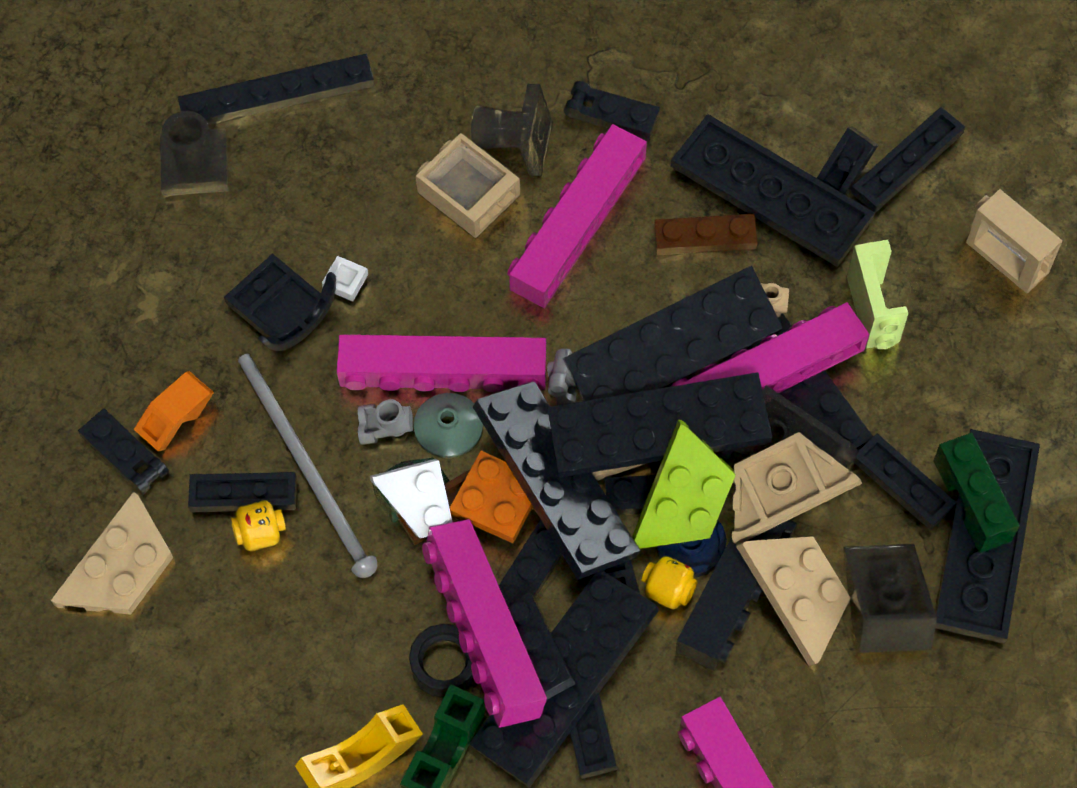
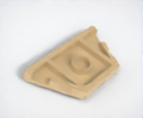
[732,432,862,545]
[51,492,173,615]
[736,536,851,666]

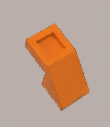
[134,371,214,451]

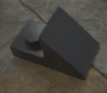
[817,126,879,196]

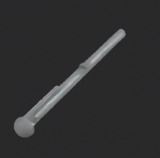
[238,354,377,578]

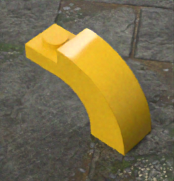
[295,704,423,788]

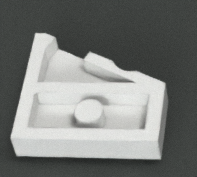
[370,459,453,538]

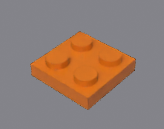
[450,451,533,543]

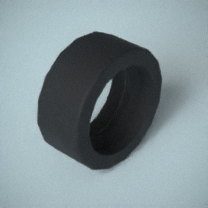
[409,623,474,698]

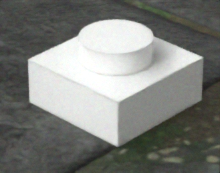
[322,256,368,301]

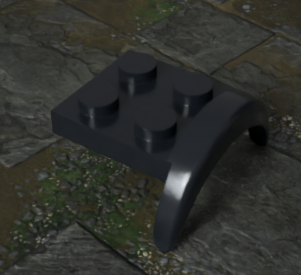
[224,253,336,351]

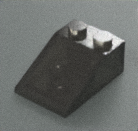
[843,544,937,653]

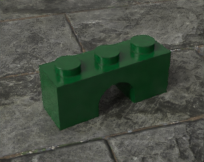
[933,432,1020,553]
[400,684,486,788]

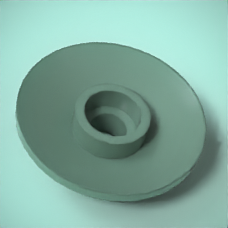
[414,393,483,458]

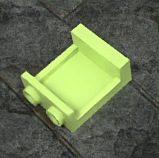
[847,240,908,349]

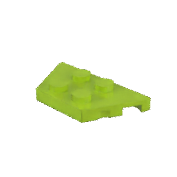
[632,419,736,549]

